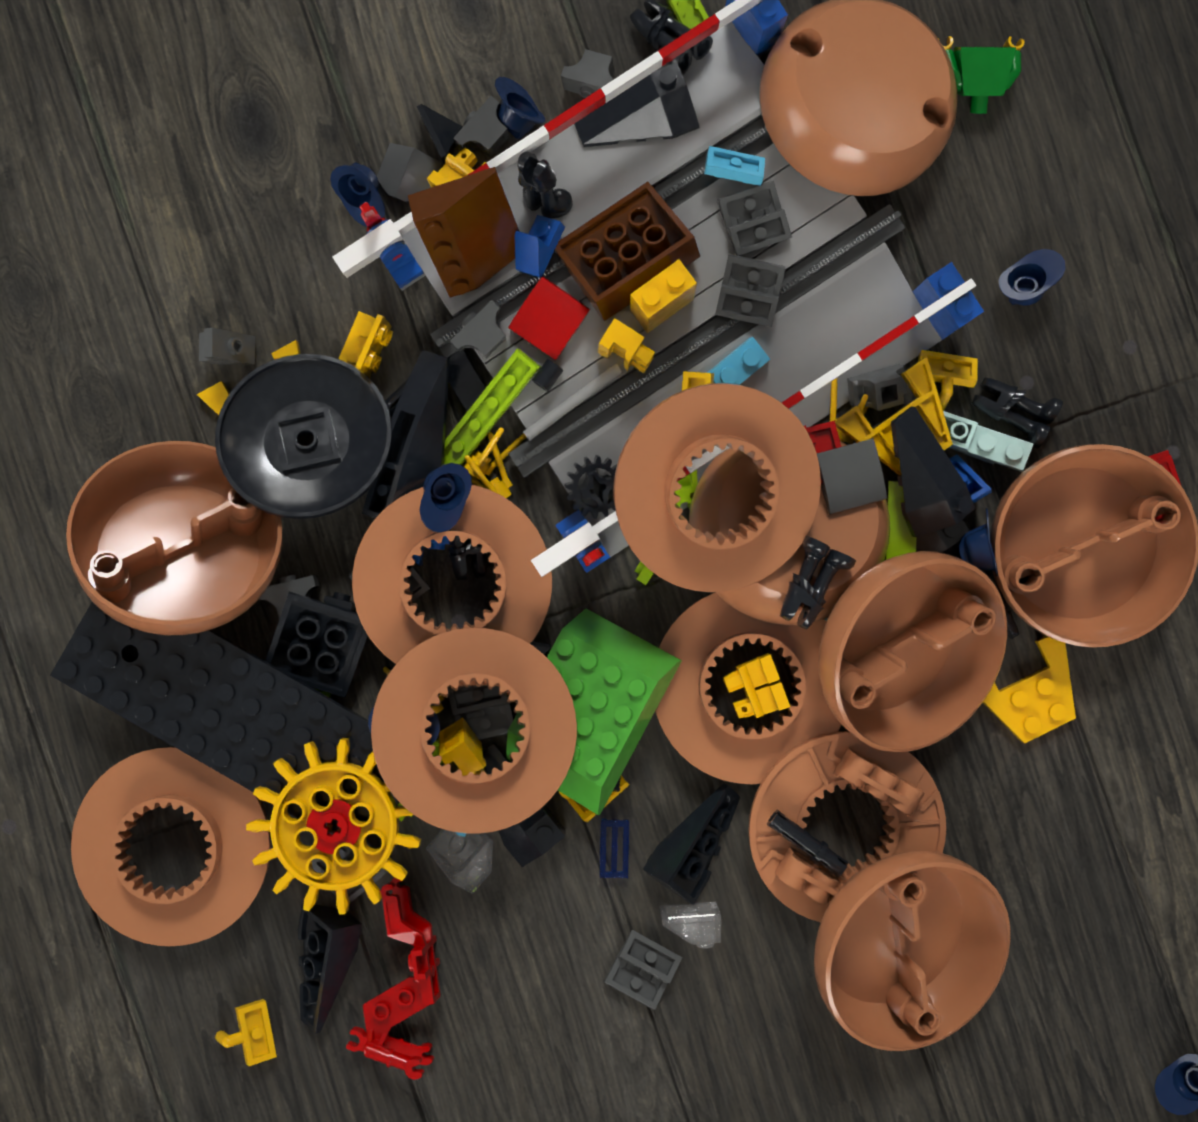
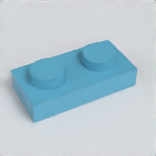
[704,146,765,186]
[707,337,770,385]

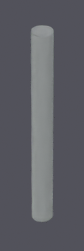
[523,363,623,441]

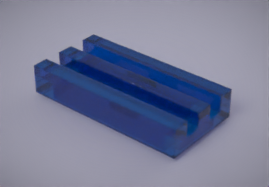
[600,819,629,878]

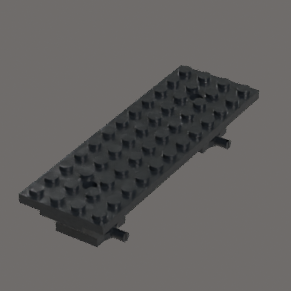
[50,602,391,848]

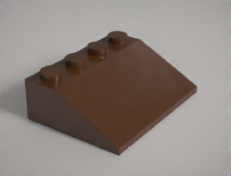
[408,167,520,298]
[555,182,700,321]

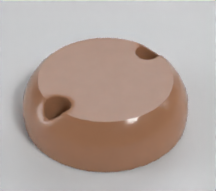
[760,0,957,196]
[689,440,890,625]
[66,441,283,635]
[990,444,1198,647]
[818,551,1007,752]
[814,851,1010,1051]

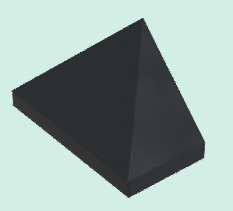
[417,104,463,165]

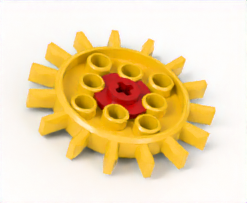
[246,738,422,915]

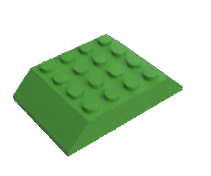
[506,609,682,815]

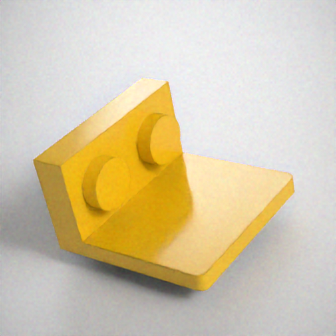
[339,311,393,378]

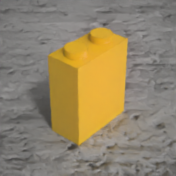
[630,259,697,334]

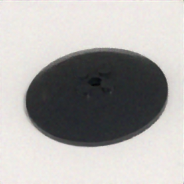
[215,354,392,519]

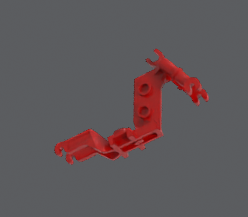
[346,876,441,1080]

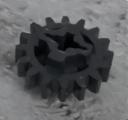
[564,455,617,519]

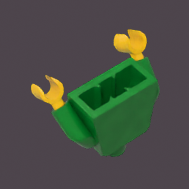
[938,36,1025,114]

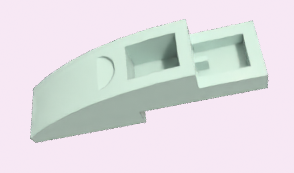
[943,411,1033,472]

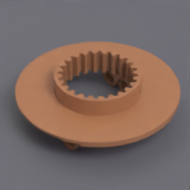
[614,383,821,592]
[352,485,552,664]
[655,592,842,784]
[371,628,577,834]
[748,731,946,923]
[71,747,271,946]

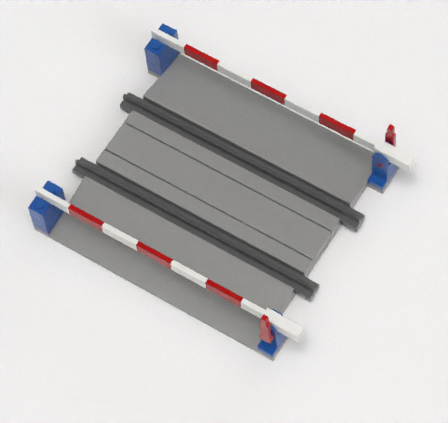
[333,0,984,577]

